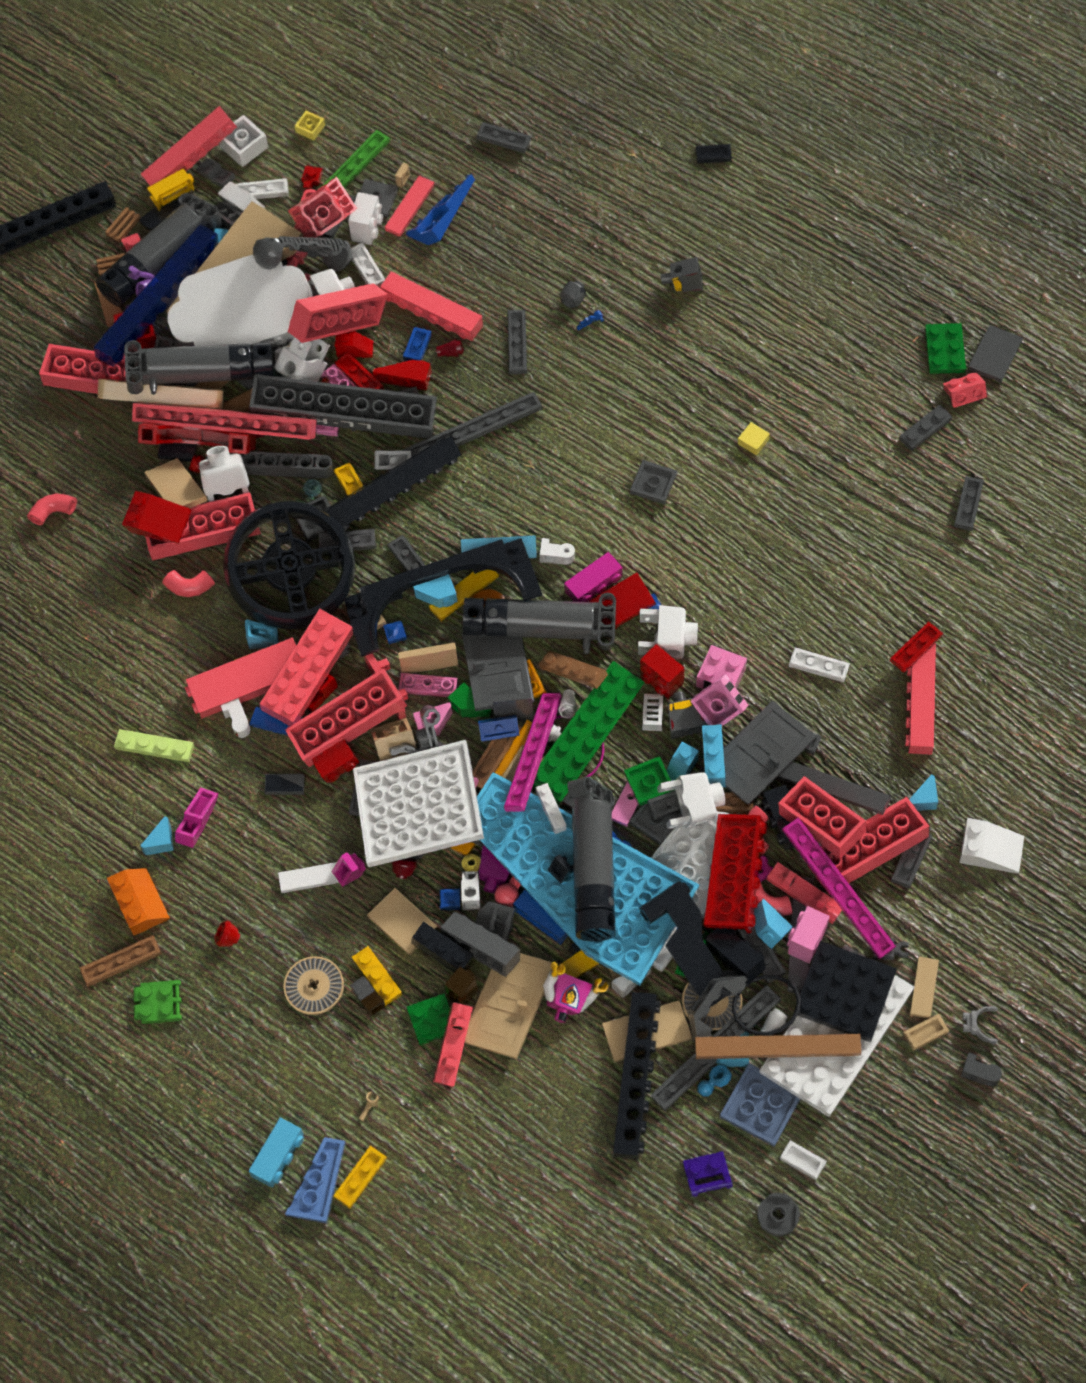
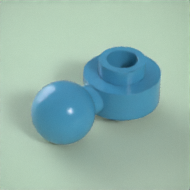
[697,1065,731,1097]

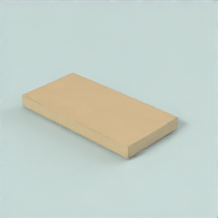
[144,458,207,508]
[602,1000,692,1063]

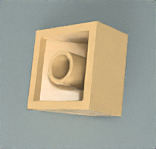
[370,718,417,761]

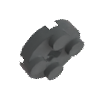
[757,1193,800,1237]

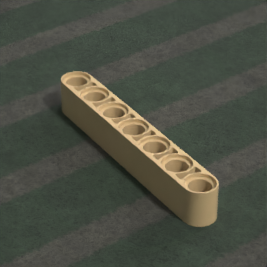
[97,379,224,409]

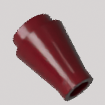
[436,339,464,357]

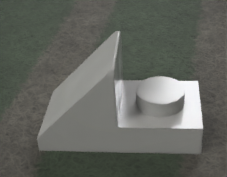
[374,451,411,470]

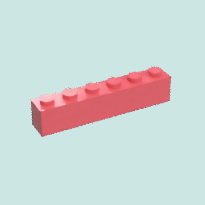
[141,106,237,186]
[380,271,483,341]
[905,643,936,755]

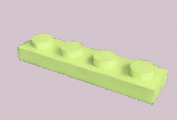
[114,729,194,762]

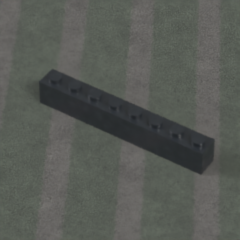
[324,436,462,530]

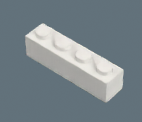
[536,783,567,834]

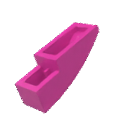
[175,787,218,848]

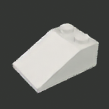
[959,818,1024,874]

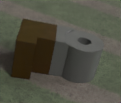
[350,976,386,1017]

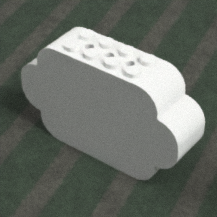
[168,254,313,350]

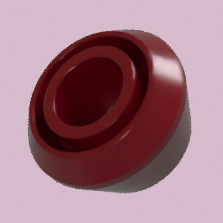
[391,857,418,879]

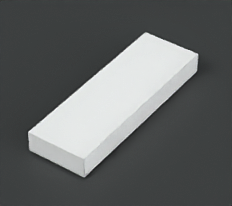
[235,178,289,200]
[351,242,385,288]
[789,648,850,683]
[278,862,339,893]

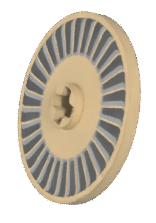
[284,956,344,1015]
[682,982,743,1031]

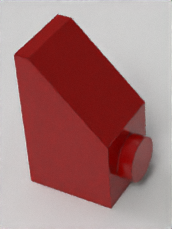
[335,331,374,358]

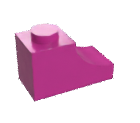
[331,852,366,887]

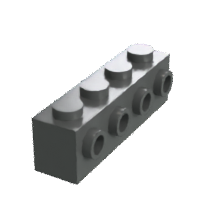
[440,912,520,977]

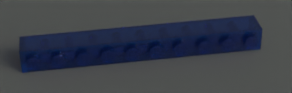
[94,224,219,367]

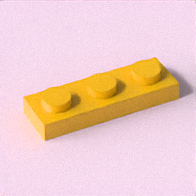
[352,946,402,1006]

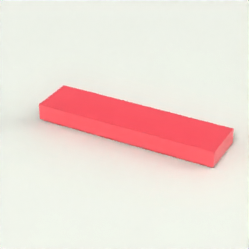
[385,176,435,237]

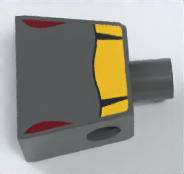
[661,257,703,292]
[668,691,707,740]

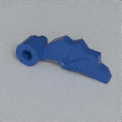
[577,310,604,331]

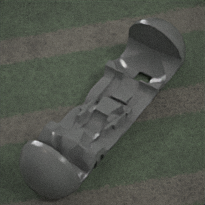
[253,236,352,272]

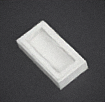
[780,1140,827,1180]

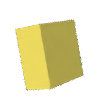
[295,111,325,140]
[738,422,770,456]

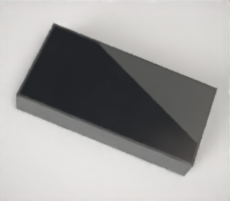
[265,774,305,795]

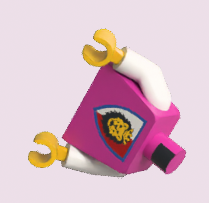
[543,962,608,1023]

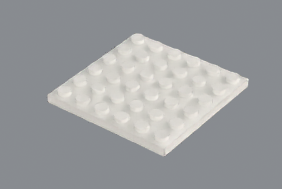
[353,740,484,868]

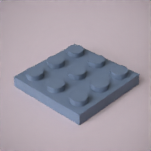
[720,1063,801,1147]

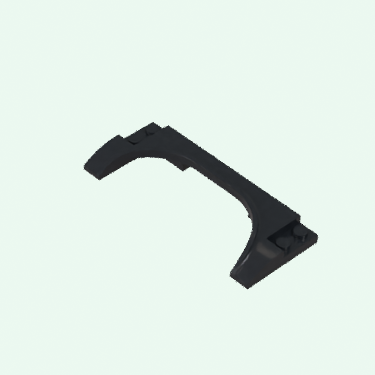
[344,538,542,657]

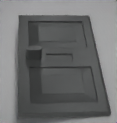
[462,630,534,711]
[704,701,817,806]

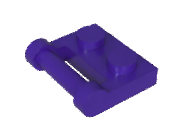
[683,1151,733,1197]

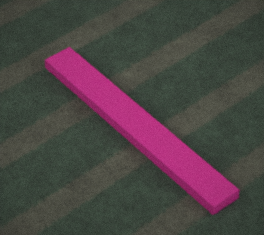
[504,693,562,812]
[782,817,896,959]

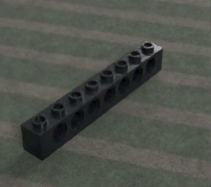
[0,181,117,256]
[613,992,661,1160]

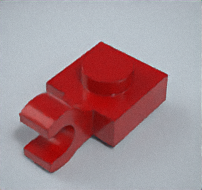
[301,166,323,192]

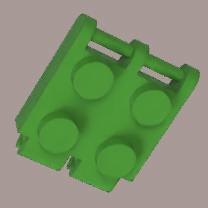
[134,980,182,1024]

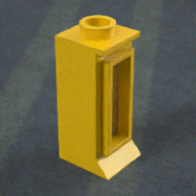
[147,169,195,211]

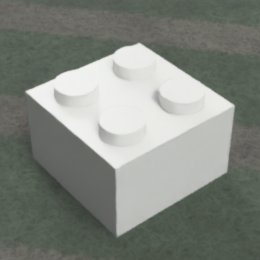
[219,115,268,167]
[348,192,383,245]

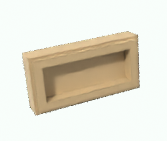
[903,1014,949,1051]

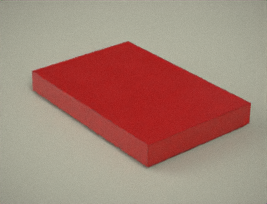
[589,572,656,628]

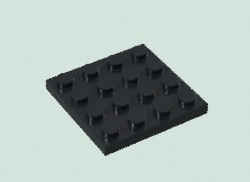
[793,941,897,1042]

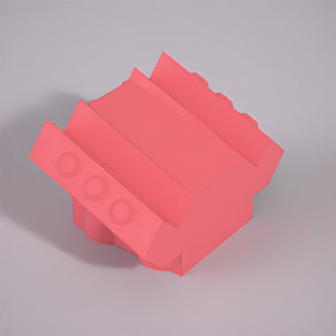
[288,177,357,238]

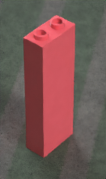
[185,637,296,719]

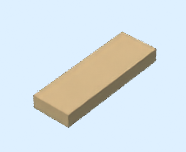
[910,957,939,1019]

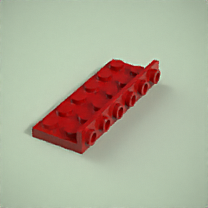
[704,814,767,933]

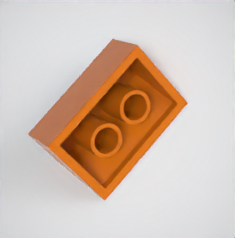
[107,868,170,936]

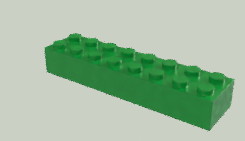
[531,661,645,806]

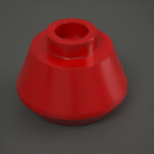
[215,921,240,947]

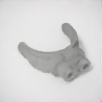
[963,1006,998,1044]

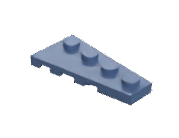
[285,1137,345,1224]

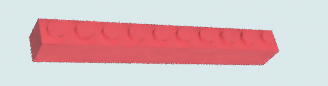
[132,402,317,440]

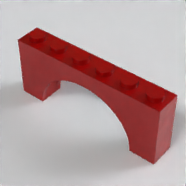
[138,423,257,454]

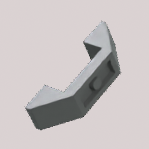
[688,974,747,1043]

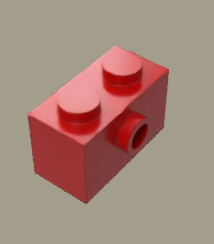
[311,739,360,783]

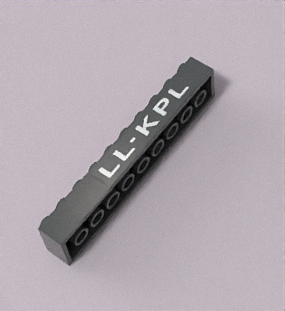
[249,374,437,438]

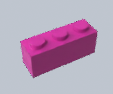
[564,552,623,602]

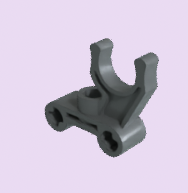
[389,705,444,756]

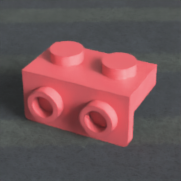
[943,373,987,408]

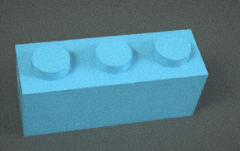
[702,724,726,787]
[248,1117,304,1188]

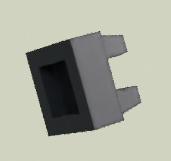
[547,855,574,884]

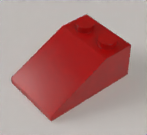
[122,491,192,544]

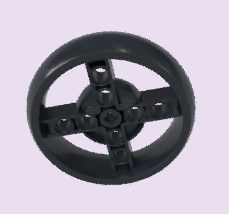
[223,501,355,629]

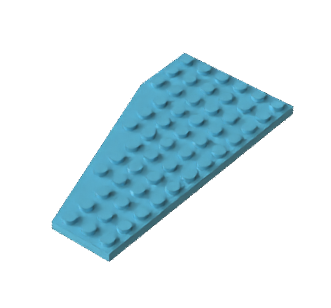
[477,772,700,986]

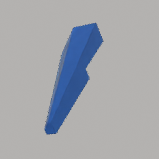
[406,174,475,245]

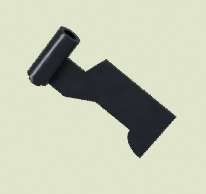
[638,881,747,1008]

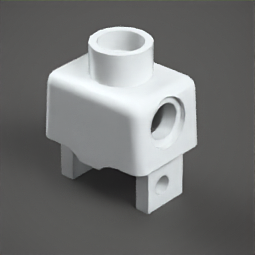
[308,269,355,296]
[274,337,330,382]
[199,446,249,502]
[638,605,698,660]
[657,773,725,829]

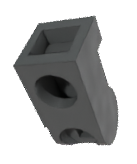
[961,1053,1002,1086]

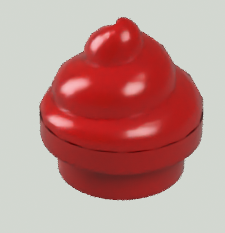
[189,455,206,473]

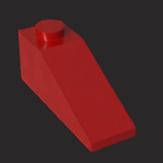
[373,360,432,391]

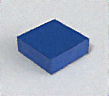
[440,889,460,911]

